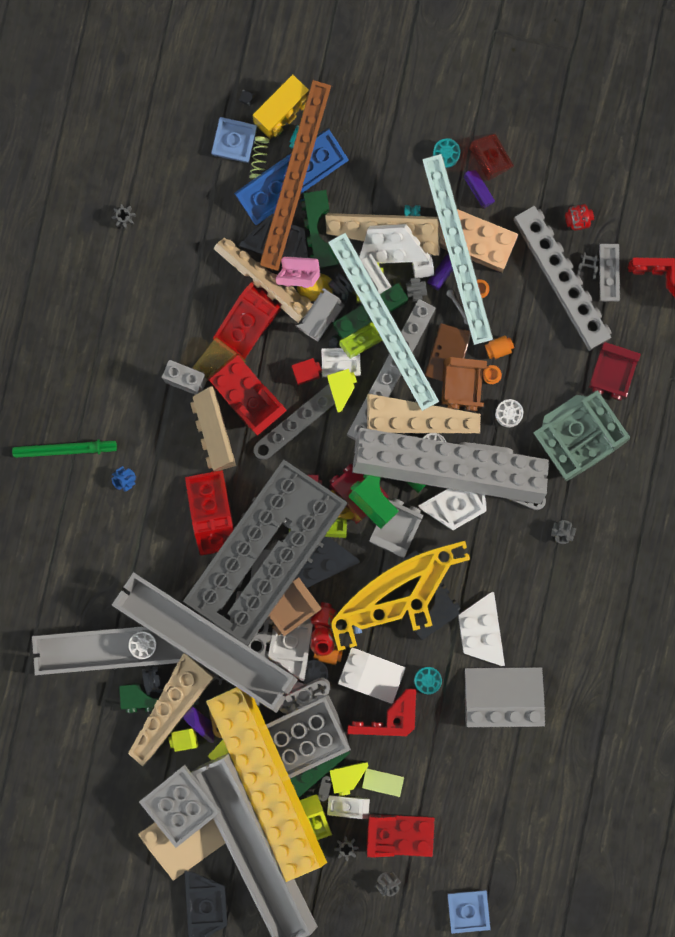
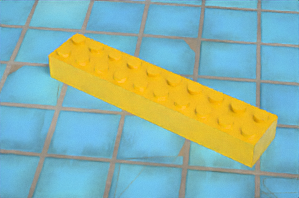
[206,687,327,882]

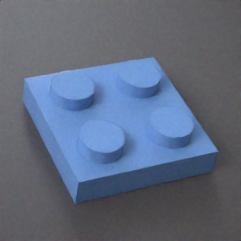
[211,117,257,163]
[447,890,490,933]

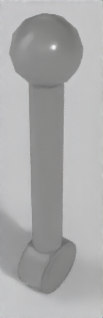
[447,290,468,324]

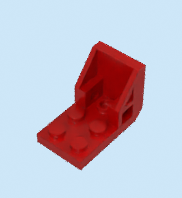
[628,258,675,298]
[213,282,282,361]
[207,354,287,436]
[185,470,234,556]
[348,688,416,736]
[367,814,435,857]

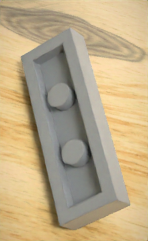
[599,244,620,302]

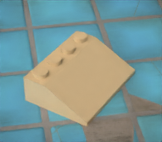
[191,386,236,472]
[138,819,225,881]

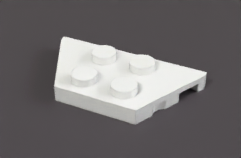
[359,224,430,263]
[418,489,486,530]
[458,592,505,666]
[268,617,313,681]

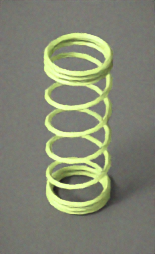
[250,137,269,180]

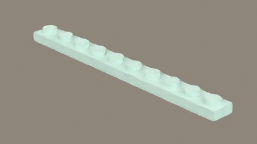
[422,154,493,345]
[328,233,439,411]

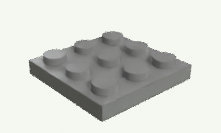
[139,765,221,848]

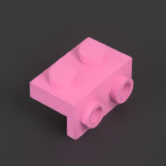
[276,257,320,288]

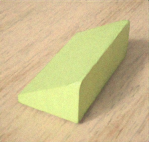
[362,769,404,797]

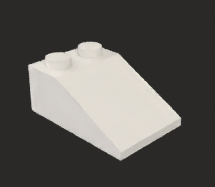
[338,648,405,704]

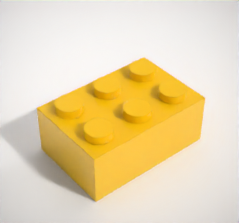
[253,75,309,139]

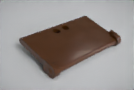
[425,323,472,382]

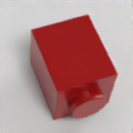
[292,358,322,386]

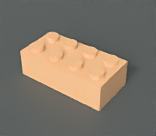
[439,209,518,273]

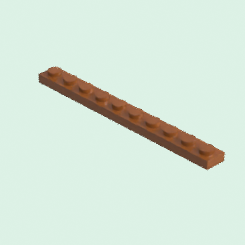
[259,80,331,271]

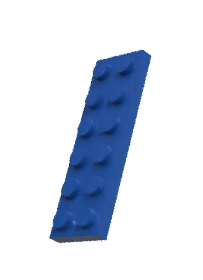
[234,128,349,225]

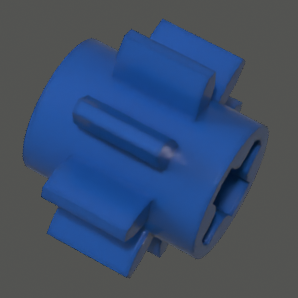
[112,466,136,492]

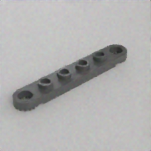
[254,384,335,460]

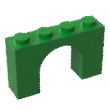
[348,474,426,529]

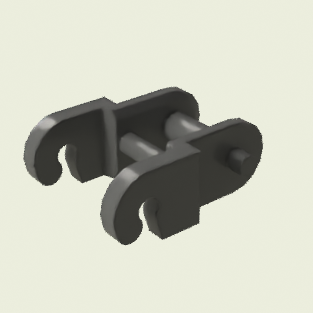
[577,252,599,279]
[318,775,331,801]

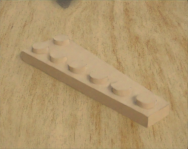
[326,213,440,256]
[214,238,313,323]
[367,394,480,433]
[128,653,215,766]

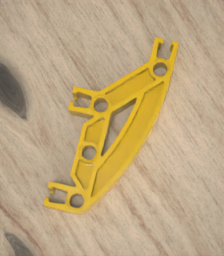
[332,541,470,651]

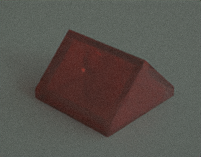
[470,134,514,181]

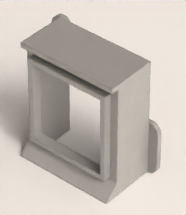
[296,288,345,342]

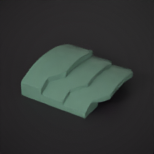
[533,390,630,481]

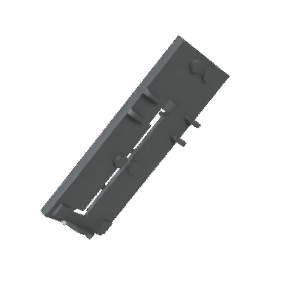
[183,460,347,646]

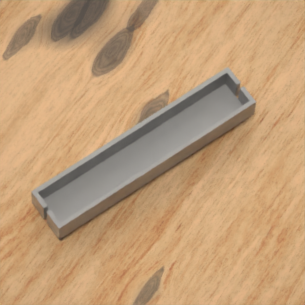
[352,428,549,504]
[112,572,298,713]
[32,627,227,675]
[191,753,318,937]

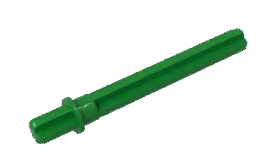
[12,439,117,458]

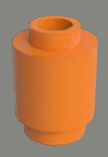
[485,335,514,359]
[314,645,343,665]

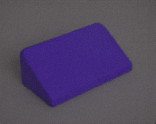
[464,170,495,208]
[427,253,453,291]
[183,707,214,743]

